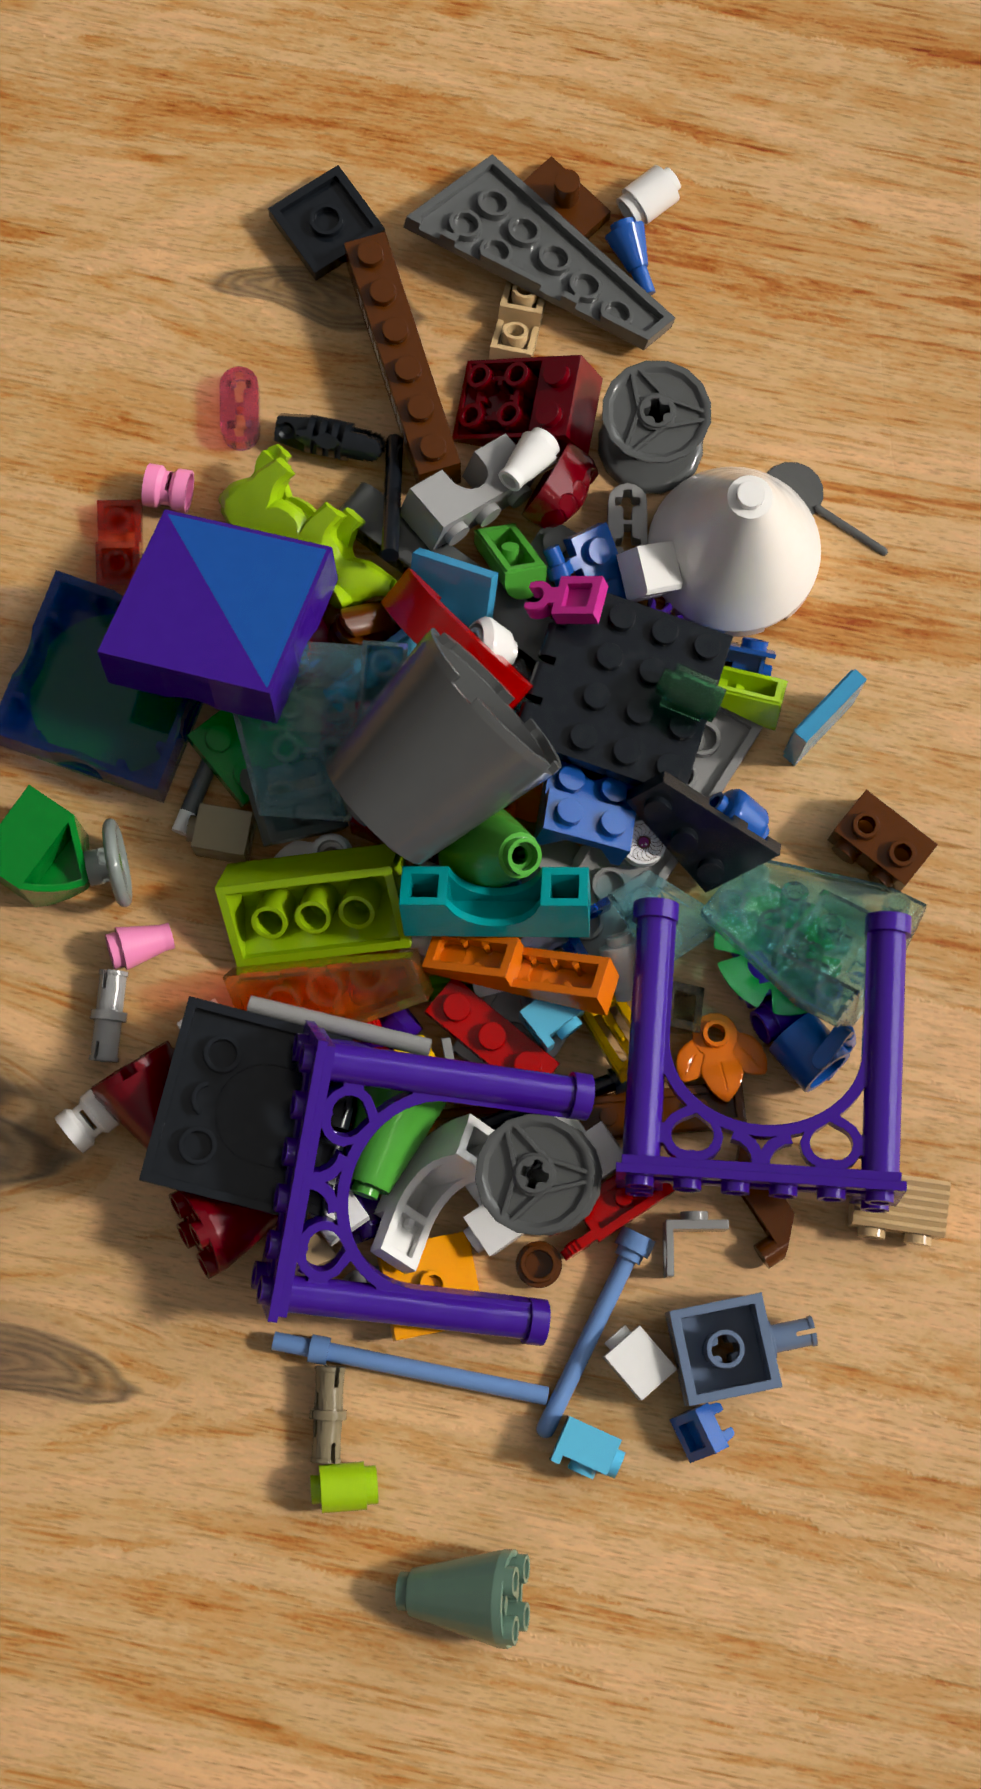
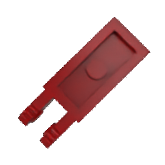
[549,1174,675,1261]

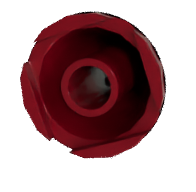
[90,1041,175,1149]

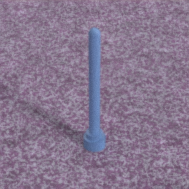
[536,1226,656,1438]

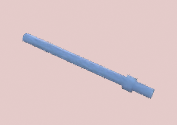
[271,1331,549,1406]

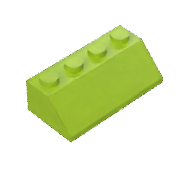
[215,844,412,968]

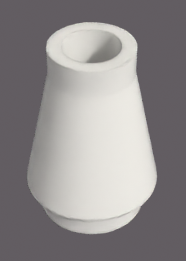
[498,427,560,492]

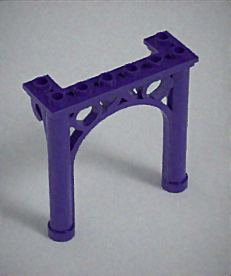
[616,897,912,1213]
[251,1020,595,1346]

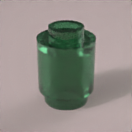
[654,663,726,722]

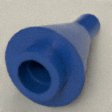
[605,217,656,295]

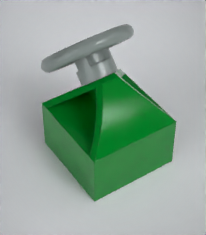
[0,785,132,907]

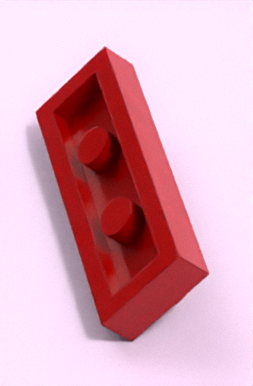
[425,979,560,1073]

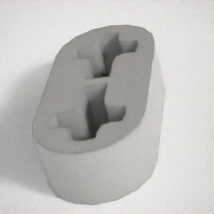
[607,483,648,554]

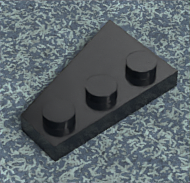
[626,771,781,893]

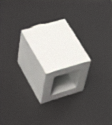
[602,1325,677,1401]

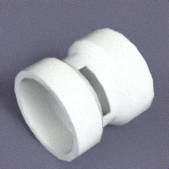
[54,1089,119,1153]

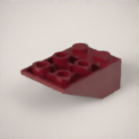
[452,355,603,459]

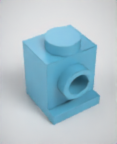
[518,999,585,1053]
[549,1416,626,1479]

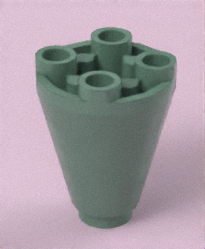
[395,1549,530,1649]

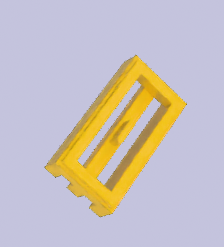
[581,995,631,1083]

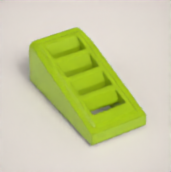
[713,665,788,730]

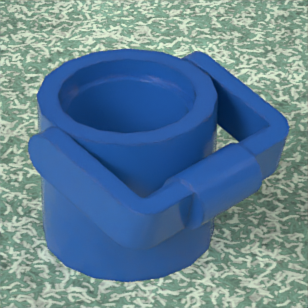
[769,1012,856,1092]

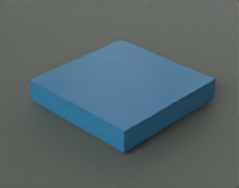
[411,548,498,628]
[783,669,867,766]

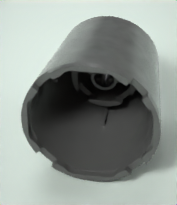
[325,628,562,865]

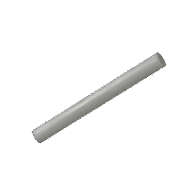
[247,995,432,1056]

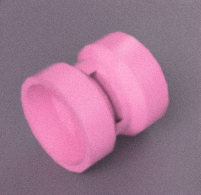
[141,463,194,513]

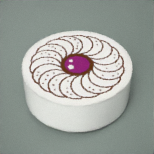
[625,820,666,868]

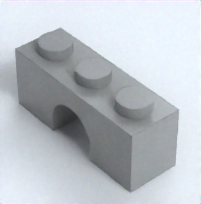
[400,433,536,551]

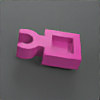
[524,576,609,624]

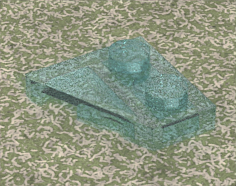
[608,870,722,961]

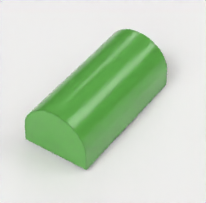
[474,523,547,599]

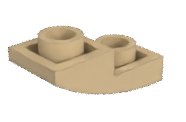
[489,281,546,360]

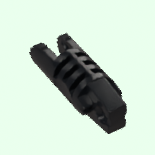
[274,413,386,462]

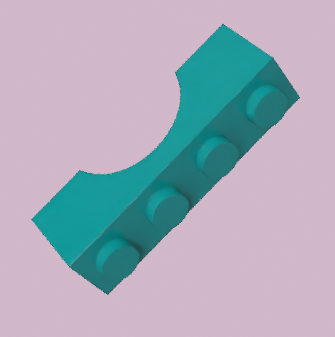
[399,866,591,938]

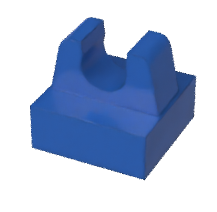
[670,1403,734,1463]

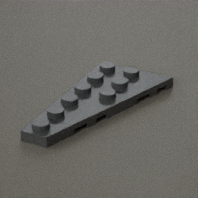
[403,154,675,350]

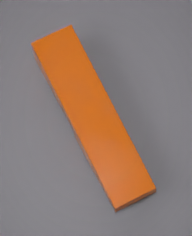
[422,936,619,1016]

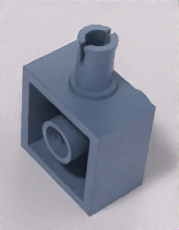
[665,1292,818,1406]

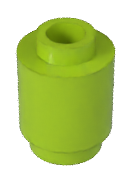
[310,1461,379,1514]

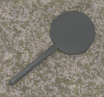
[767,462,888,556]

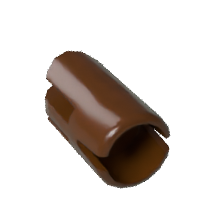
[328,599,402,652]

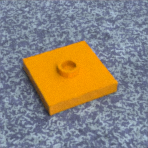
[377,1231,480,1342]

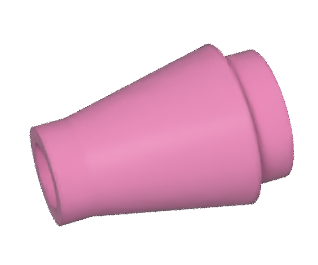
[105,923,175,971]

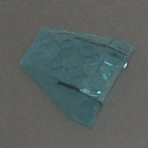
[233,640,408,822]
[700,860,927,1027]

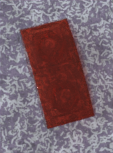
[95,499,143,587]

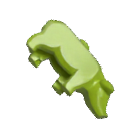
[218,444,396,609]

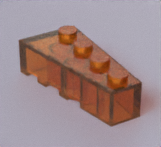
[222,948,434,1023]

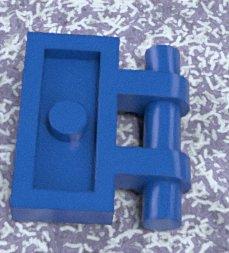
[543,522,627,599]

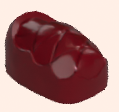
[521,442,598,529]

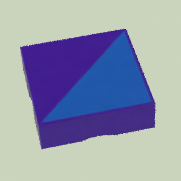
[97,509,338,724]

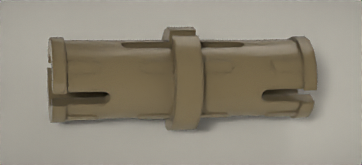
[309,1365,347,1464]

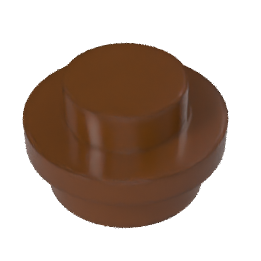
[516,1241,562,1288]

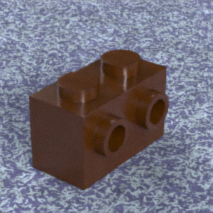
[827,789,938,895]

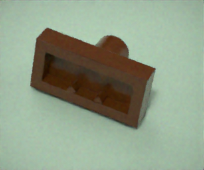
[523,156,611,239]

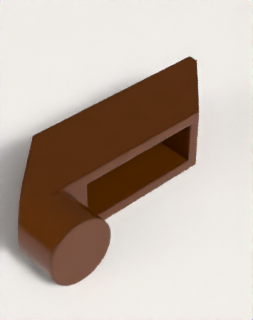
[735,1145,795,1269]

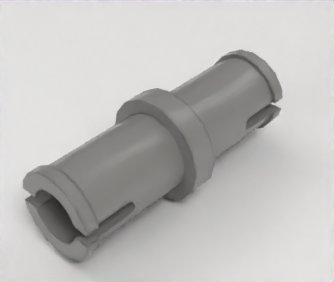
[89,969,129,1063]

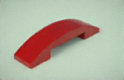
[381,568,533,709]

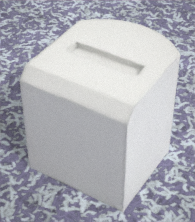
[616,540,683,602]

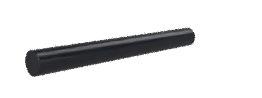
[381,434,403,562]

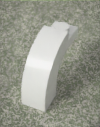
[370,1113,495,1274]

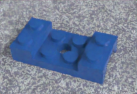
[534,760,636,866]

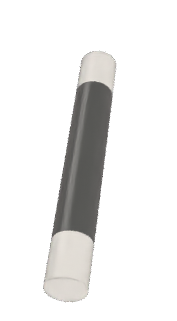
[172,759,214,836]

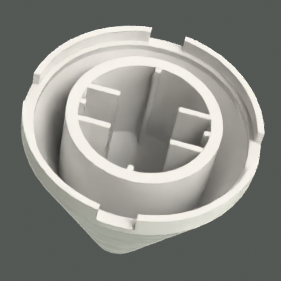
[647,467,821,637]

